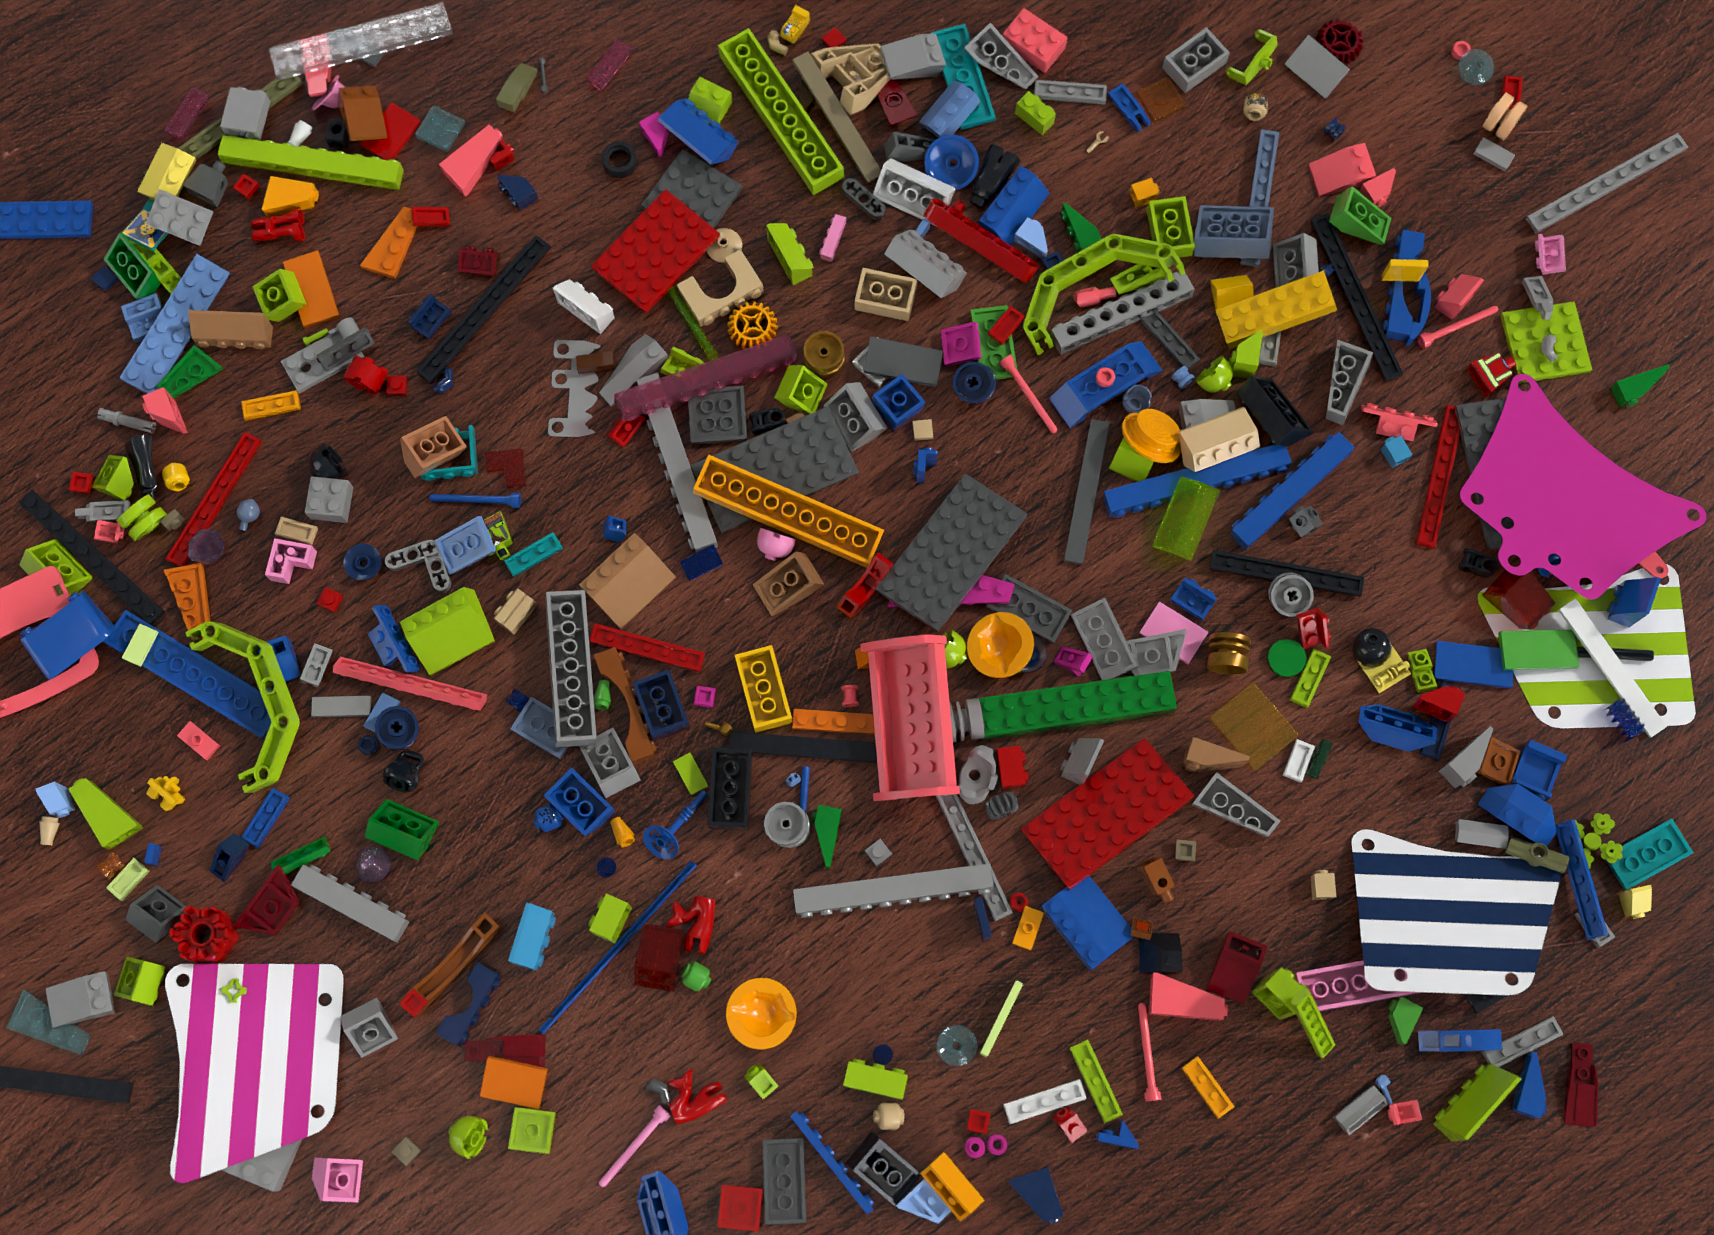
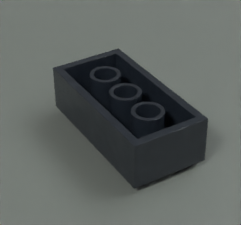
[708,748,753,831]

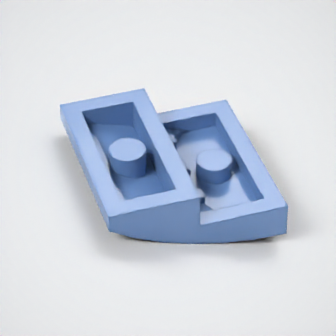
[121,293,163,343]

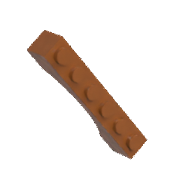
[594,647,657,765]
[399,912,503,1017]

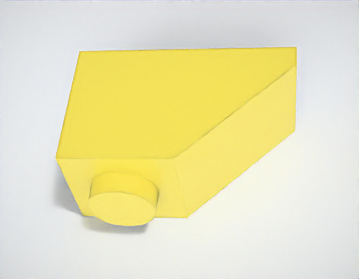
[1618,885,1652,919]

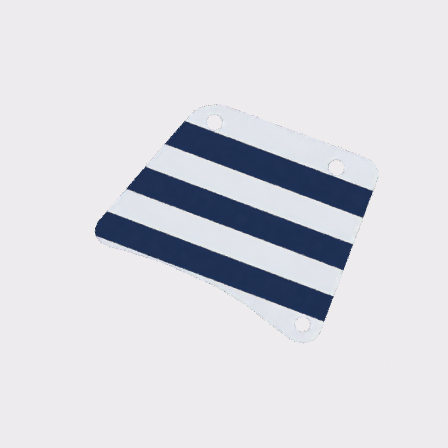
[1352,829,1562,995]

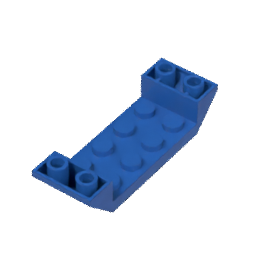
[1049,341,1162,429]

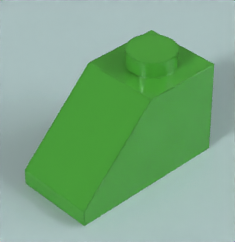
[1388,997,1423,1045]

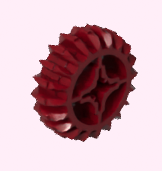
[1315,18,1364,65]

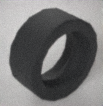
[602,141,637,178]

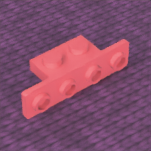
[1361,403,1438,441]

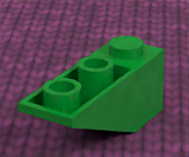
[1060,203,1102,253]

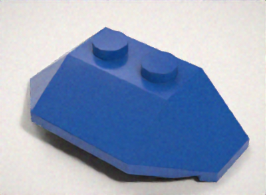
[1358,704,1437,752]
[1478,784,1557,847]
[637,1171,689,1235]

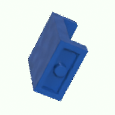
[1511,740,1568,801]

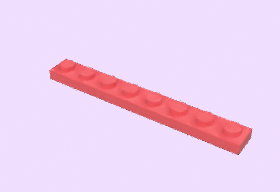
[333,656,487,711]

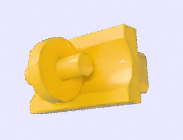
[146,776,185,811]

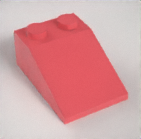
[1308,143,1376,197]

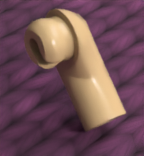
[767,31,788,56]

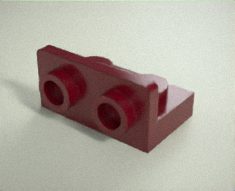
[458,245,499,276]

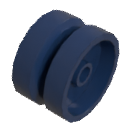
[953,362,997,404]
[375,706,419,750]

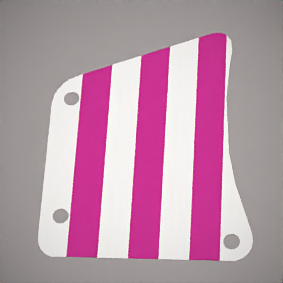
[165,964,343,1183]

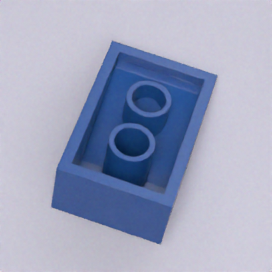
[1607,577,1661,628]

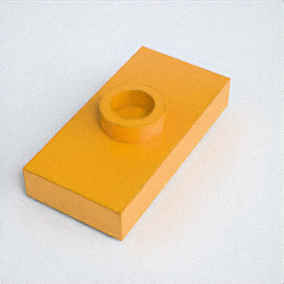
[1012,906,1044,951]

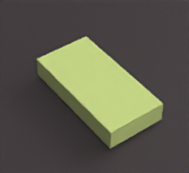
[122,624,159,667]
[106,858,150,901]

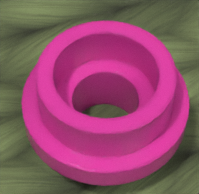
[987,1134,1007,1155]
[965,1137,985,1158]

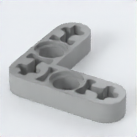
[385,540,451,593]

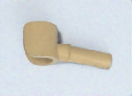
[1086,132,1109,153]

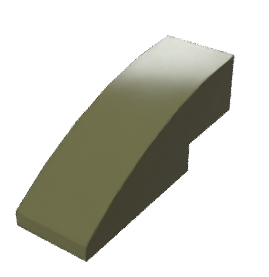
[496,63,538,113]

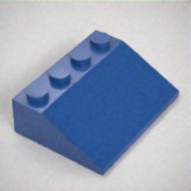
[1040,876,1134,971]

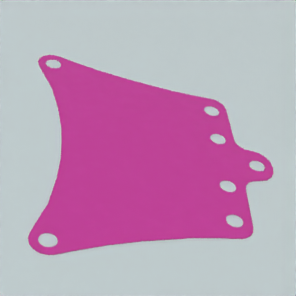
[1460,374,1706,599]

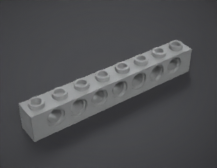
[1051,272,1194,355]

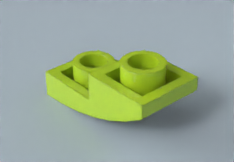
[1407,649,1437,693]

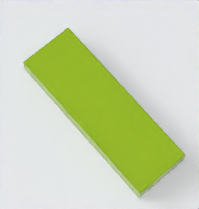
[1290,648,1331,708]

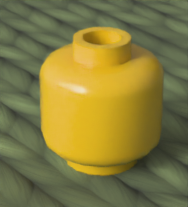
[162,463,190,491]

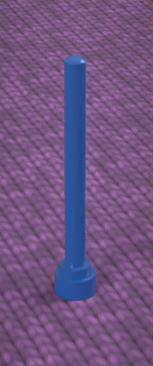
[429,493,521,508]

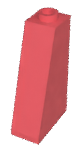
[439,124,503,197]
[1149,972,1228,1021]

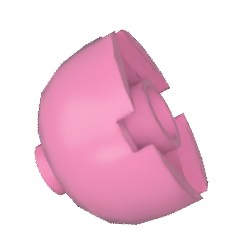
[757,528,796,561]

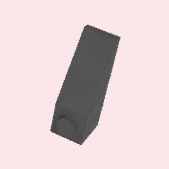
[884,132,936,162]

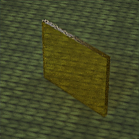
[1209,682,1299,771]

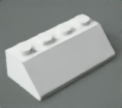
[873,158,956,226]

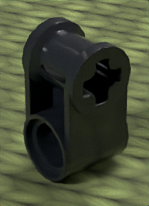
[748,408,786,434]
[1458,548,1498,578]

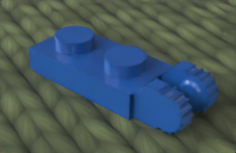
[1107,83,1151,132]

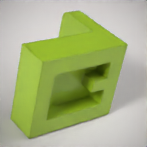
[744,1063,778,1099]

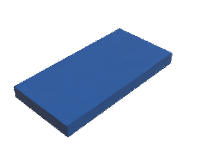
[1433,641,1514,689]

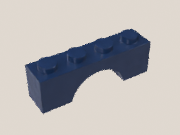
[436,962,501,1046]

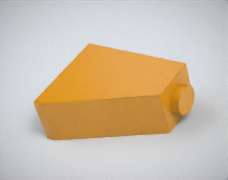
[262,176,319,217]

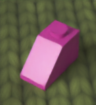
[639,112,668,158]

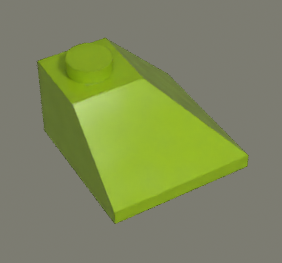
[91,455,134,501]

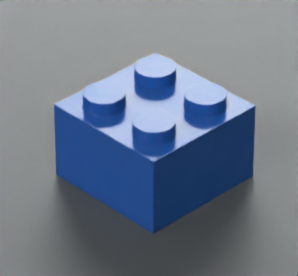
[871,374,925,431]

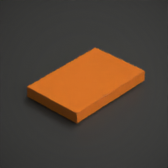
[480,1056,548,1109]

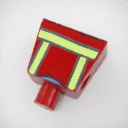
[1466,353,1516,398]

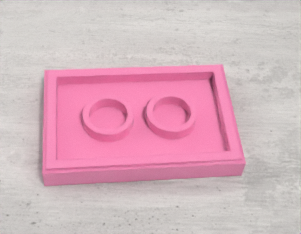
[1139,602,1208,665]

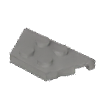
[1127,629,1187,676]

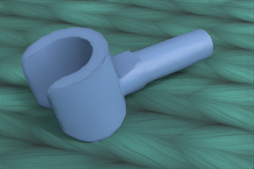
[1375,1075,1393,1105]

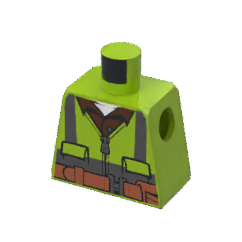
[483,511,513,560]

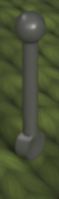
[538,58,548,93]

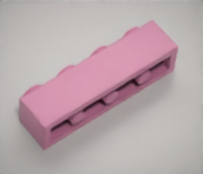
[819,214,846,262]

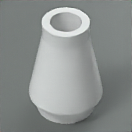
[288,120,312,147]

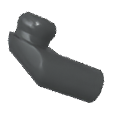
[646,1079,672,1104]

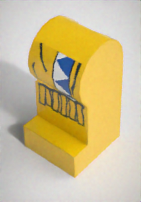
[780,5,810,44]

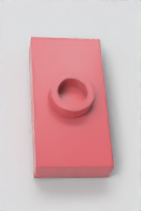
[177,721,220,761]

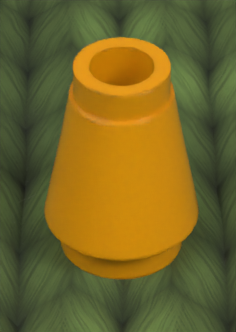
[610,817,635,847]

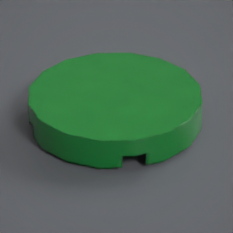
[1267,639,1307,678]

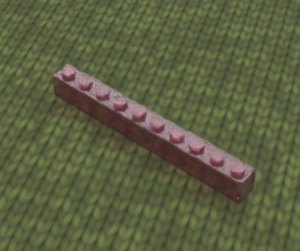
[614,334,797,421]

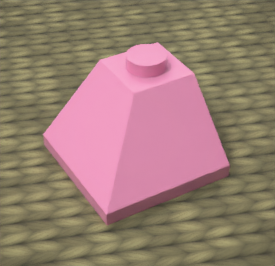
[312,1157,363,1202]

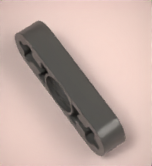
[842,178,885,220]

